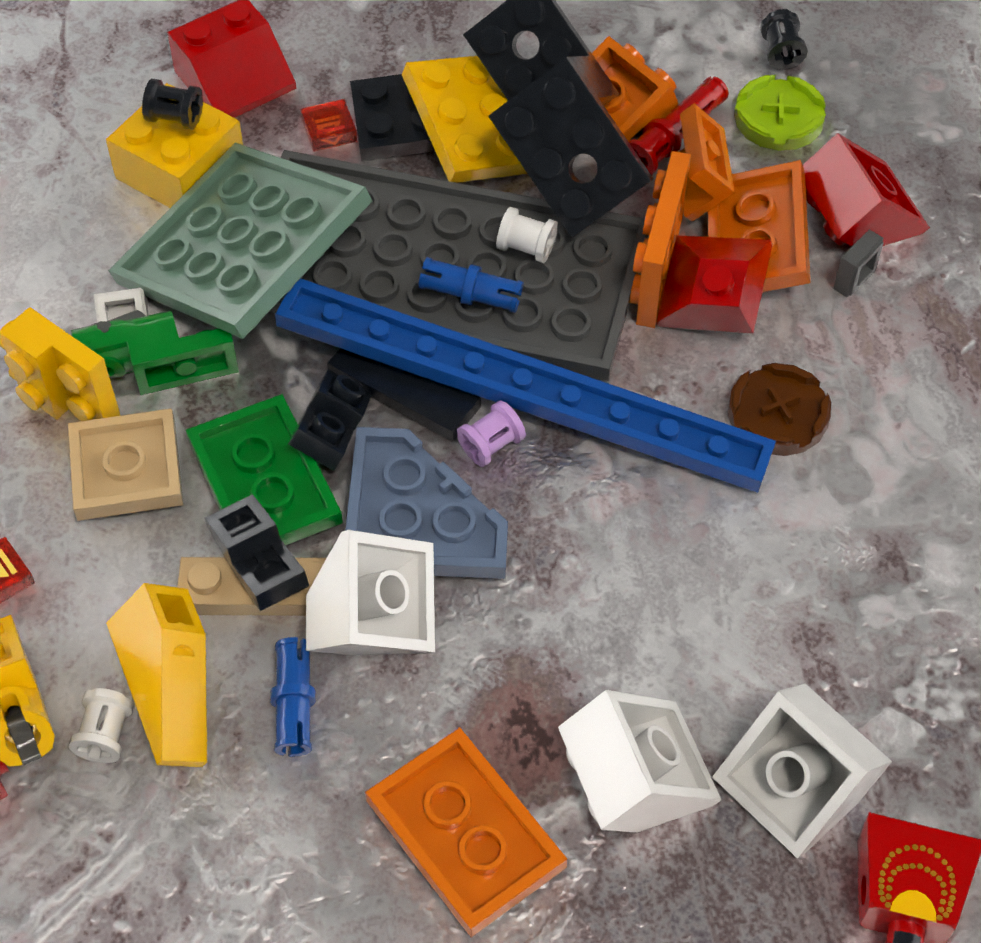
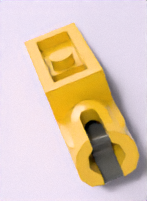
[0,615,55,767]

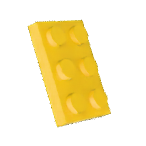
[402,56,528,183]

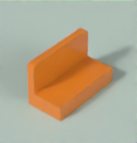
[679,103,735,222]

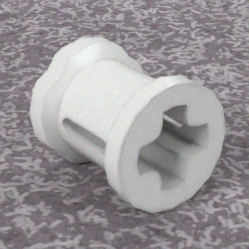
[496,207,558,263]
[68,688,134,763]

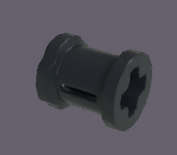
[760,9,808,70]
[142,78,203,130]

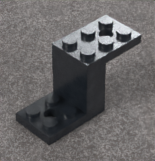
[463,0,654,237]

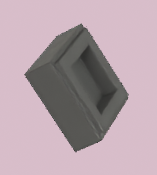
[833,229,884,297]

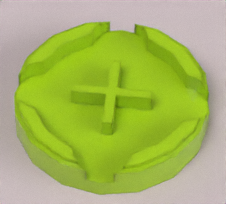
[734,75,826,151]

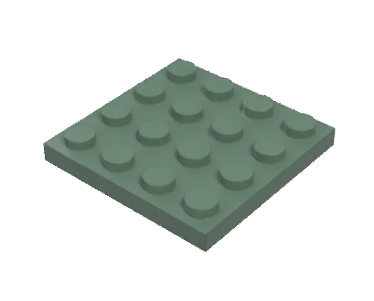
[108,142,372,339]

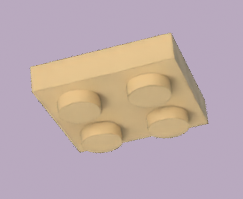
[68,408,183,521]

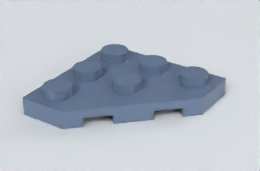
[345,427,508,579]

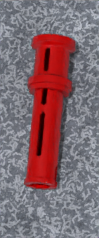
[628,76,729,175]

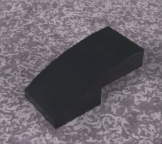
[204,494,309,611]

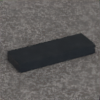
[327,348,481,442]

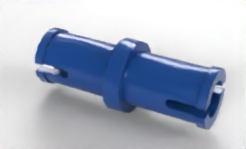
[419,257,524,313]
[270,637,316,757]

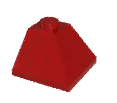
[656,235,773,334]

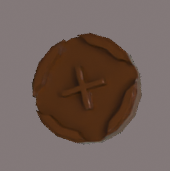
[728,363,832,456]

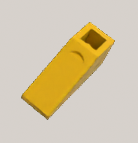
[106,583,207,767]

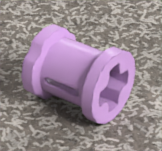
[457,400,526,467]

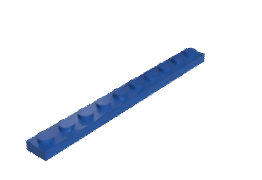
[275,278,776,493]

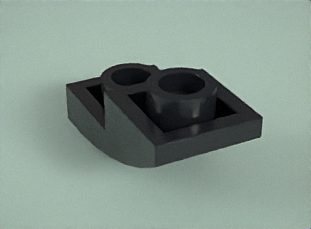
[289,369,372,471]

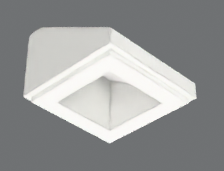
[93,288,149,322]

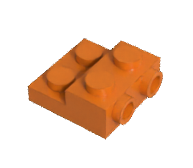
[592,36,679,141]

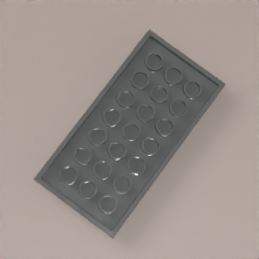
[269,150,648,381]

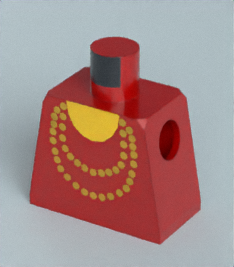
[857,812,981,943]

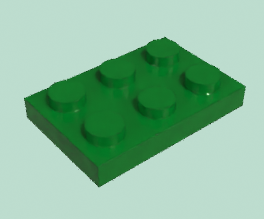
[186,394,343,546]

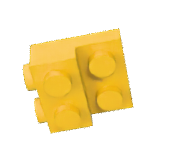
[0,307,121,421]

